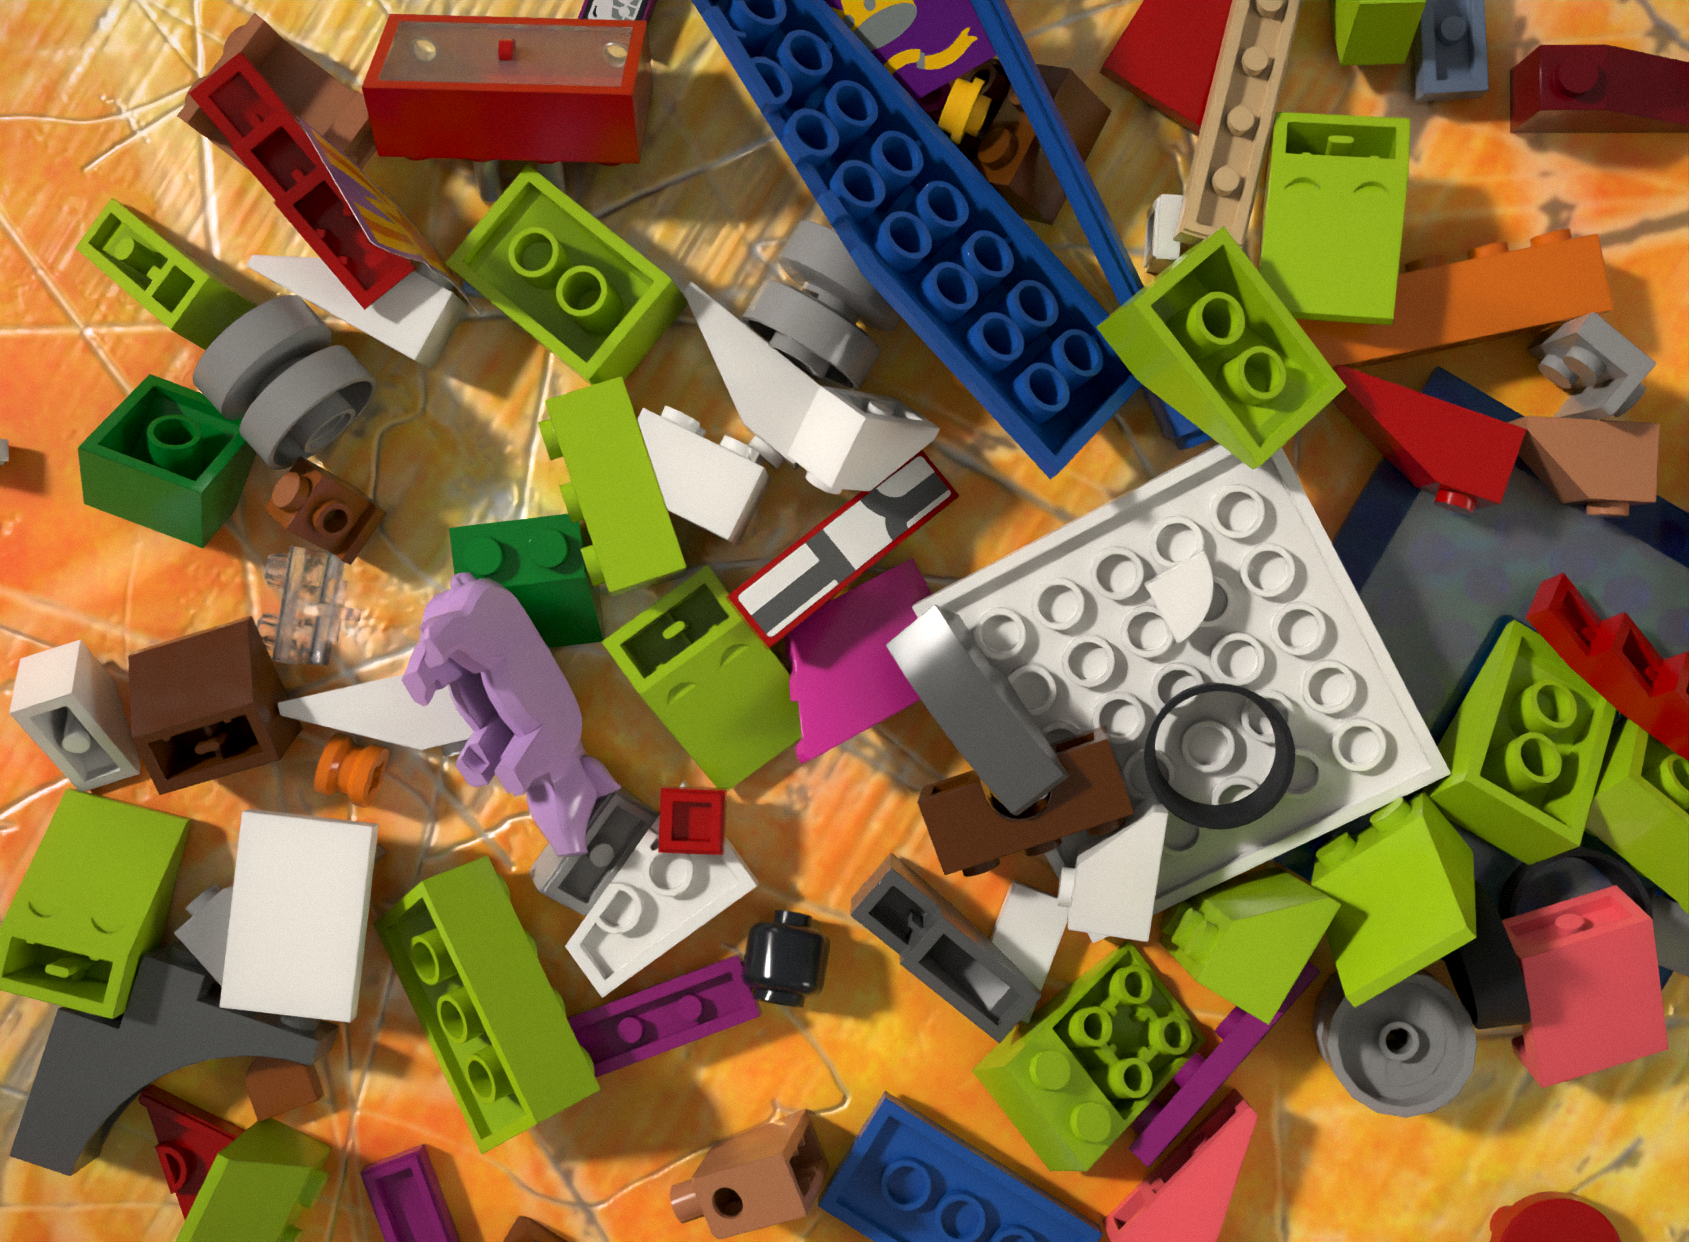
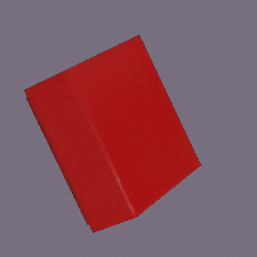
[658,786,727,855]

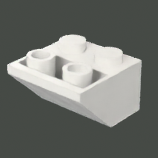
[637,406,771,546]

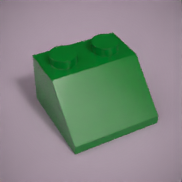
[78,374,257,548]
[449,514,605,648]

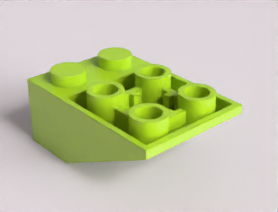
[1258,112,1410,325]
[602,565,802,791]
[0,788,192,1019]
[972,941,1207,1171]

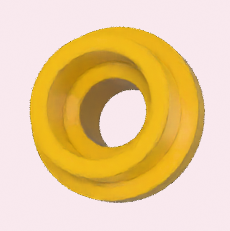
[938,77,992,144]

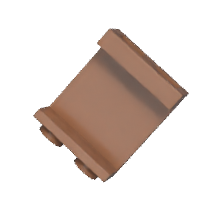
[177,13,377,172]

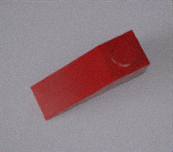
[1331,364,1527,515]

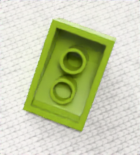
[445,164,689,386]
[1096,226,1346,470]
[1423,620,1617,865]
[1311,791,1477,1008]

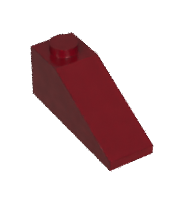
[1510,44,1689,133]

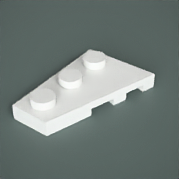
[565,780,759,998]

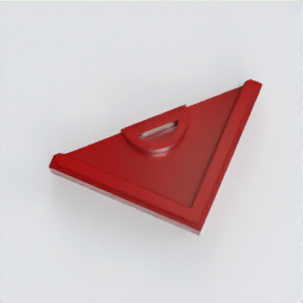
[138,1084,246,1220]

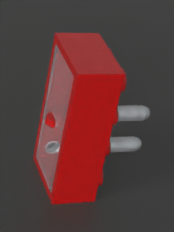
[362,14,653,206]

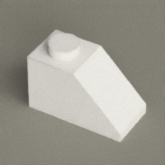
[787,385,940,495]
[9,639,141,792]
[1057,795,1168,942]

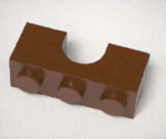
[917,725,1135,877]

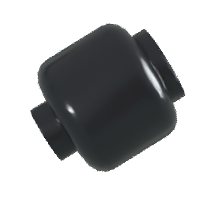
[741,910,830,1008]

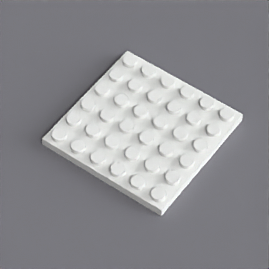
[912,444,1451,943]

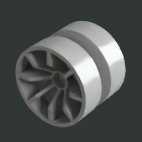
[742,220,902,390]
[193,295,377,470]

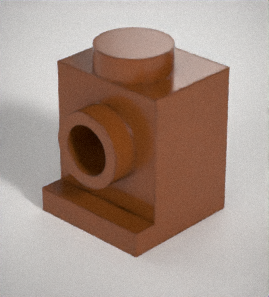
[264,456,387,565]

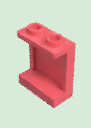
[1502,885,1668,1088]

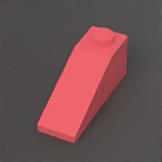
[1102,1088,1258,1242]

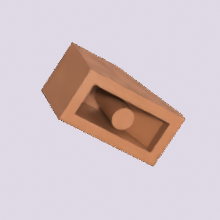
[1507,416,1660,518]

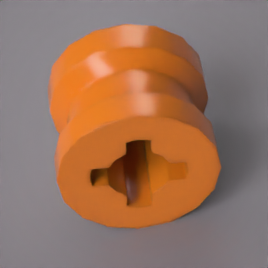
[314,732,389,808]

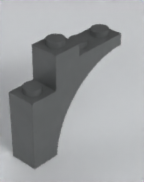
[9,940,339,1176]

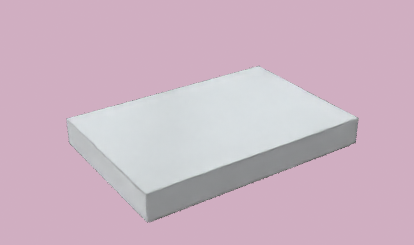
[219,809,379,1023]

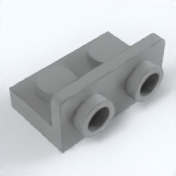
[1527,312,1657,420]

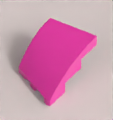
[784,558,932,764]

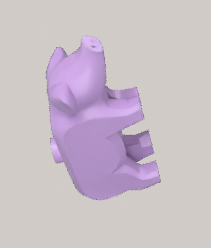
[402,572,621,857]

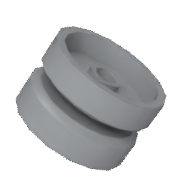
[1312,969,1477,1118]

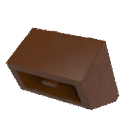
[942,58,1112,225]
[128,616,303,795]

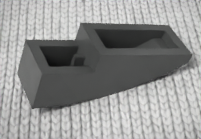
[886,604,1069,816]
[850,853,1042,1044]

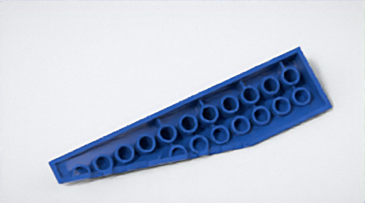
[692,0,1142,479]

